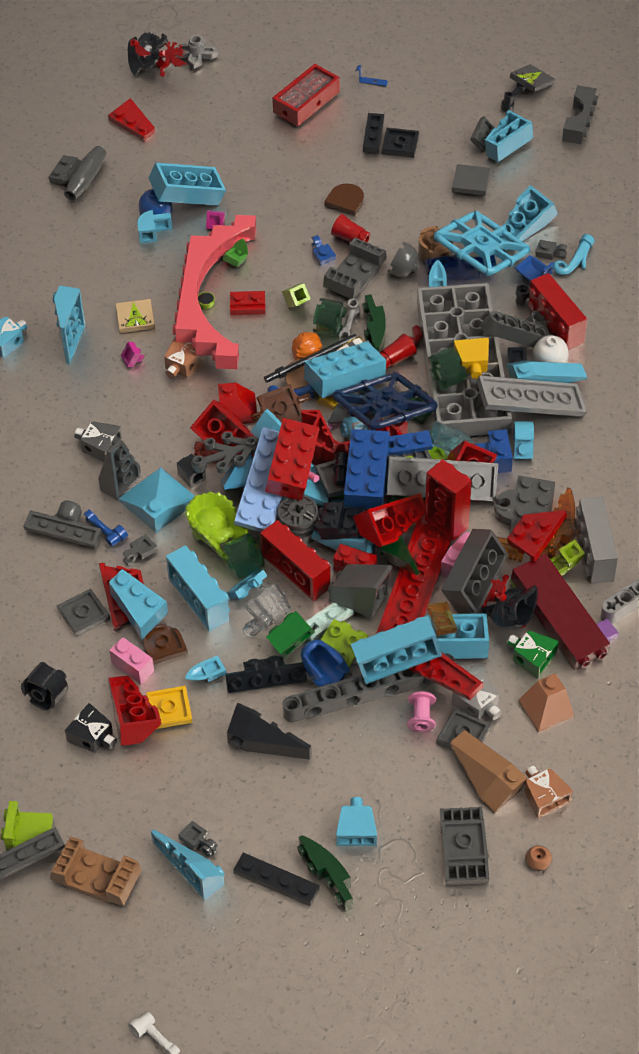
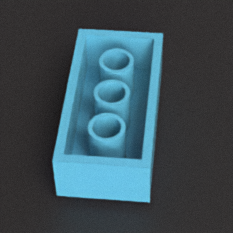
[148,162,226,205]
[304,341,386,398]
[166,545,230,632]
[351,615,442,684]

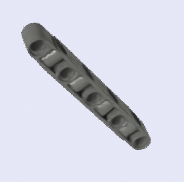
[282,653,455,722]

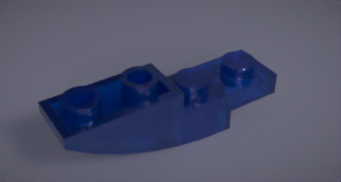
[425,255,497,280]

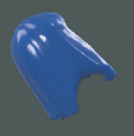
[300,640,350,687]

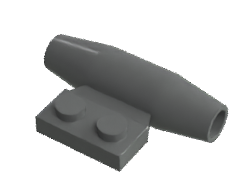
[48,146,106,201]

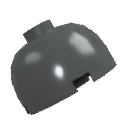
[387,242,420,278]

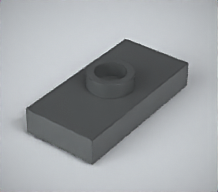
[470,116,495,151]

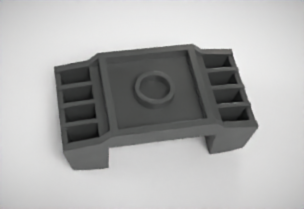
[323,237,387,299]
[440,806,490,886]

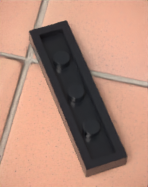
[233,852,320,907]

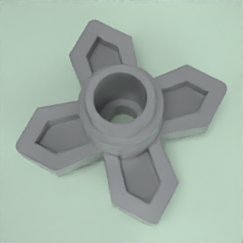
[175,35,219,69]

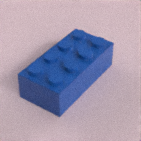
[344,429,390,508]

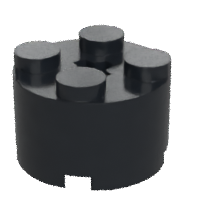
[21,662,68,710]

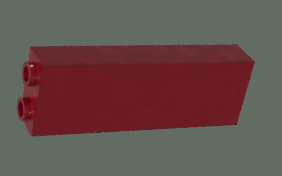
[511,553,610,670]

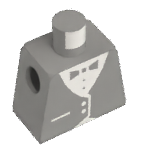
[452,671,502,720]

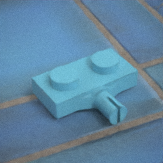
[226,570,267,600]

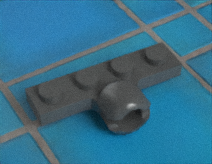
[23,500,102,549]

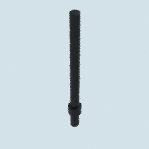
[264,334,358,383]

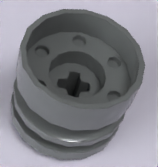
[278,496,318,545]

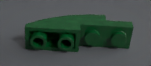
[362,294,386,353]
[297,835,353,912]

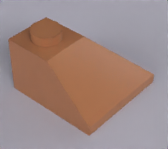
[518,673,574,733]

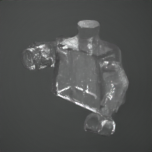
[243,581,291,637]

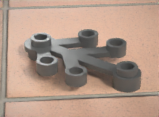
[191,432,259,474]

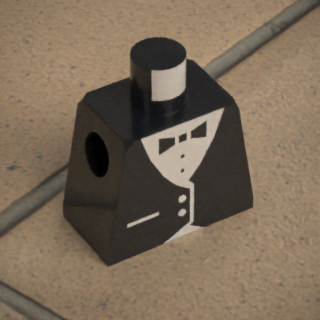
[64,703,117,752]

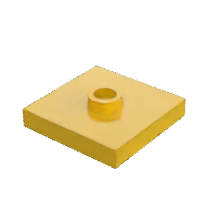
[146,685,193,729]

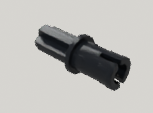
[333,452,348,486]

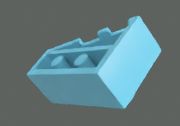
[485,110,533,162]
[109,569,168,640]

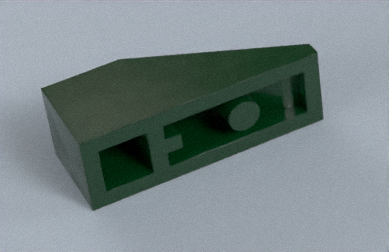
[376,536,421,575]

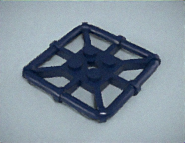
[332,371,438,431]

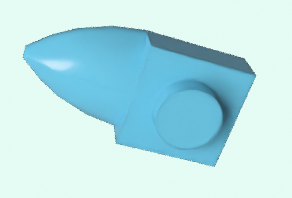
[429,260,447,287]
[185,655,226,682]

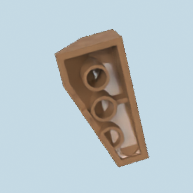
[450,730,527,814]

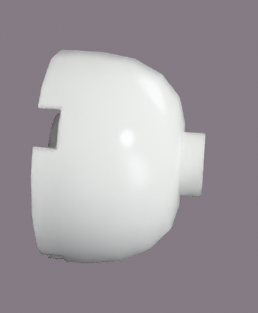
[532,335,569,363]

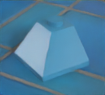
[221,454,254,490]

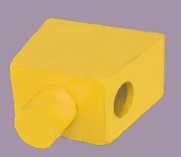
[453,338,489,379]

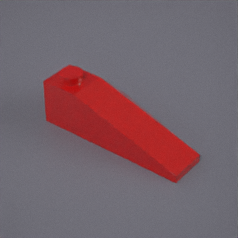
[190,400,256,456]
[353,493,425,547]
[108,675,161,746]

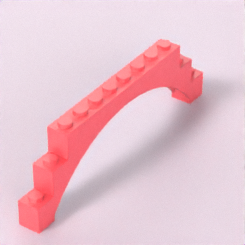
[173,215,256,369]

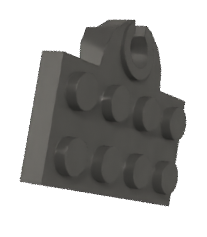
[494,475,555,534]

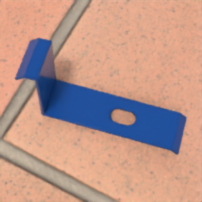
[355,65,388,86]

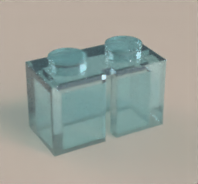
[429,421,473,452]

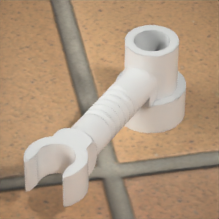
[128,1012,180,1054]

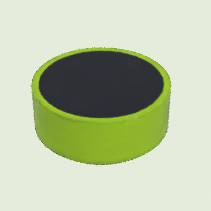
[198,292,215,309]

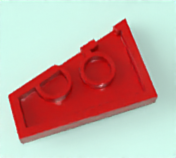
[108,98,156,141]

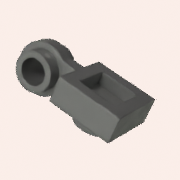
[178,821,218,857]

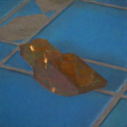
[546,487,575,559]

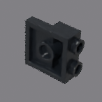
[316,502,364,540]

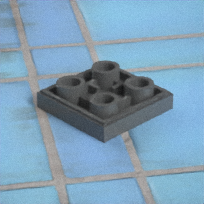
[452,164,490,196]

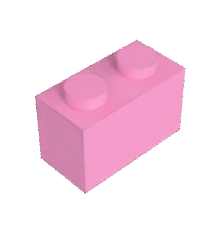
[109,637,154,684]

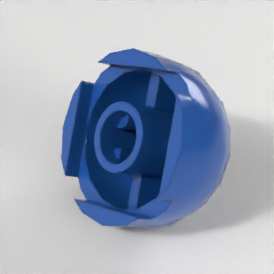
[138,189,173,216]

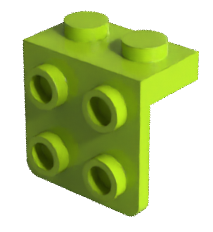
[321,619,368,668]
[0,801,53,851]

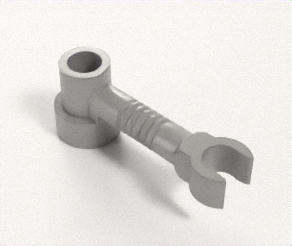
[339,298,360,341]

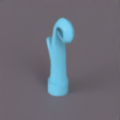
[553,234,595,275]

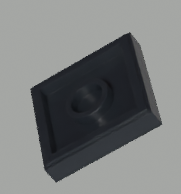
[381,127,419,158]

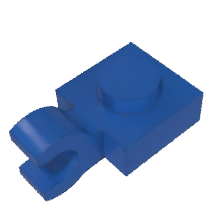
[311,235,336,266]

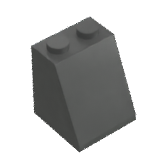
[328,564,393,618]

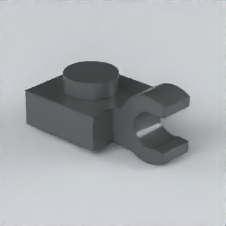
[535,240,567,259]
[123,534,157,565]

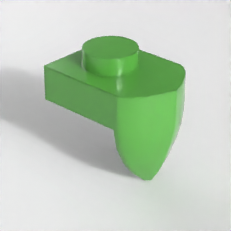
[223,239,248,267]

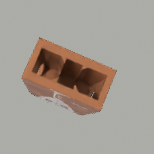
[164,336,206,379]
[524,766,573,818]

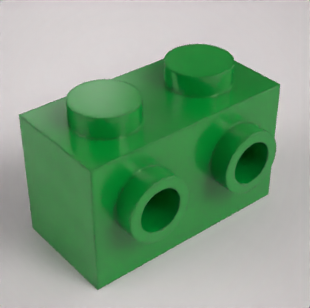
[266,611,315,659]

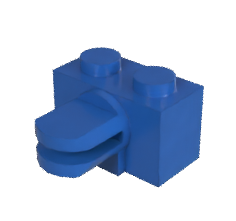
[475,429,513,473]

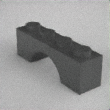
[562,85,599,144]

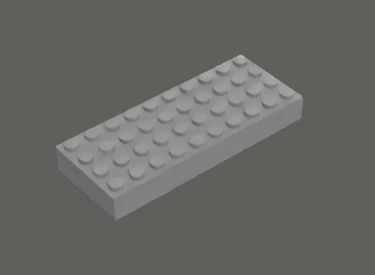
[417,283,512,438]

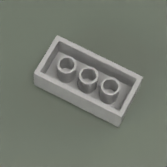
[574,496,618,584]

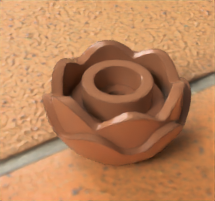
[525,845,552,871]

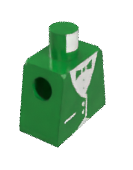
[507,631,558,679]

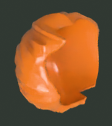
[291,332,322,360]

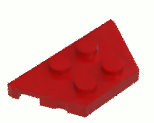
[507,510,567,562]
[99,563,144,630]

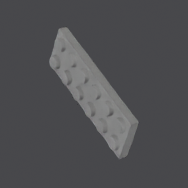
[476,376,587,417]

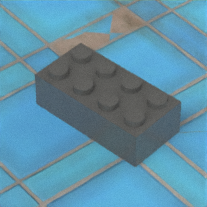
[441,529,508,614]

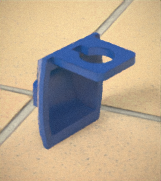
[515,255,555,281]

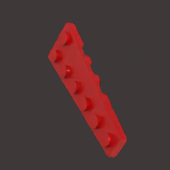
[382,619,484,700]

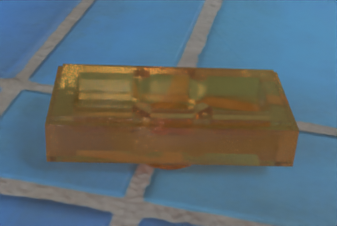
[428,601,457,636]

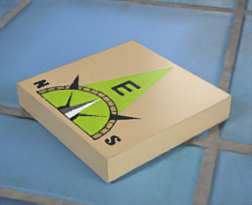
[116,299,155,333]

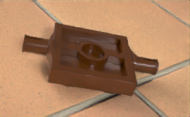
[251,384,311,423]

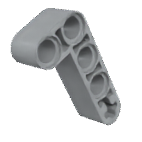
[600,578,639,624]

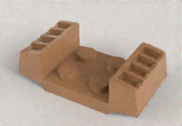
[50,837,142,906]

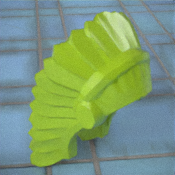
[185,491,257,565]

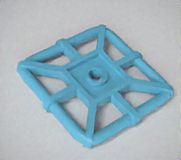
[433,211,530,276]

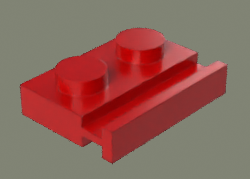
[230,291,266,315]

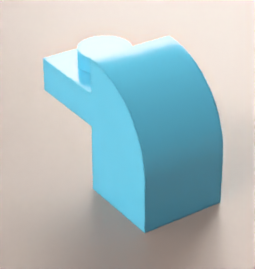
[137,210,172,244]
[513,421,534,459]

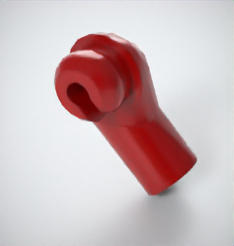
[409,325,422,347]

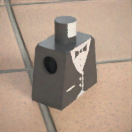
[74,421,122,462]

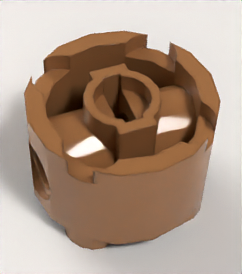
[418,226,453,267]

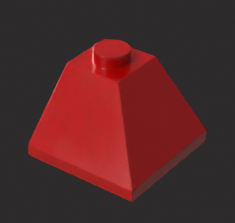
[218,382,258,424]
[446,440,497,463]

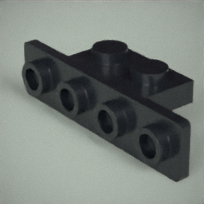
[225,656,307,693]

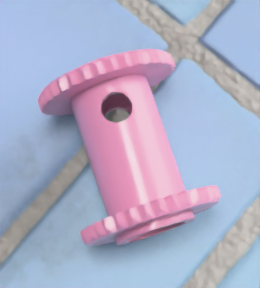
[407,691,436,732]

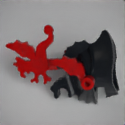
[127,32,187,77]
[481,574,538,628]

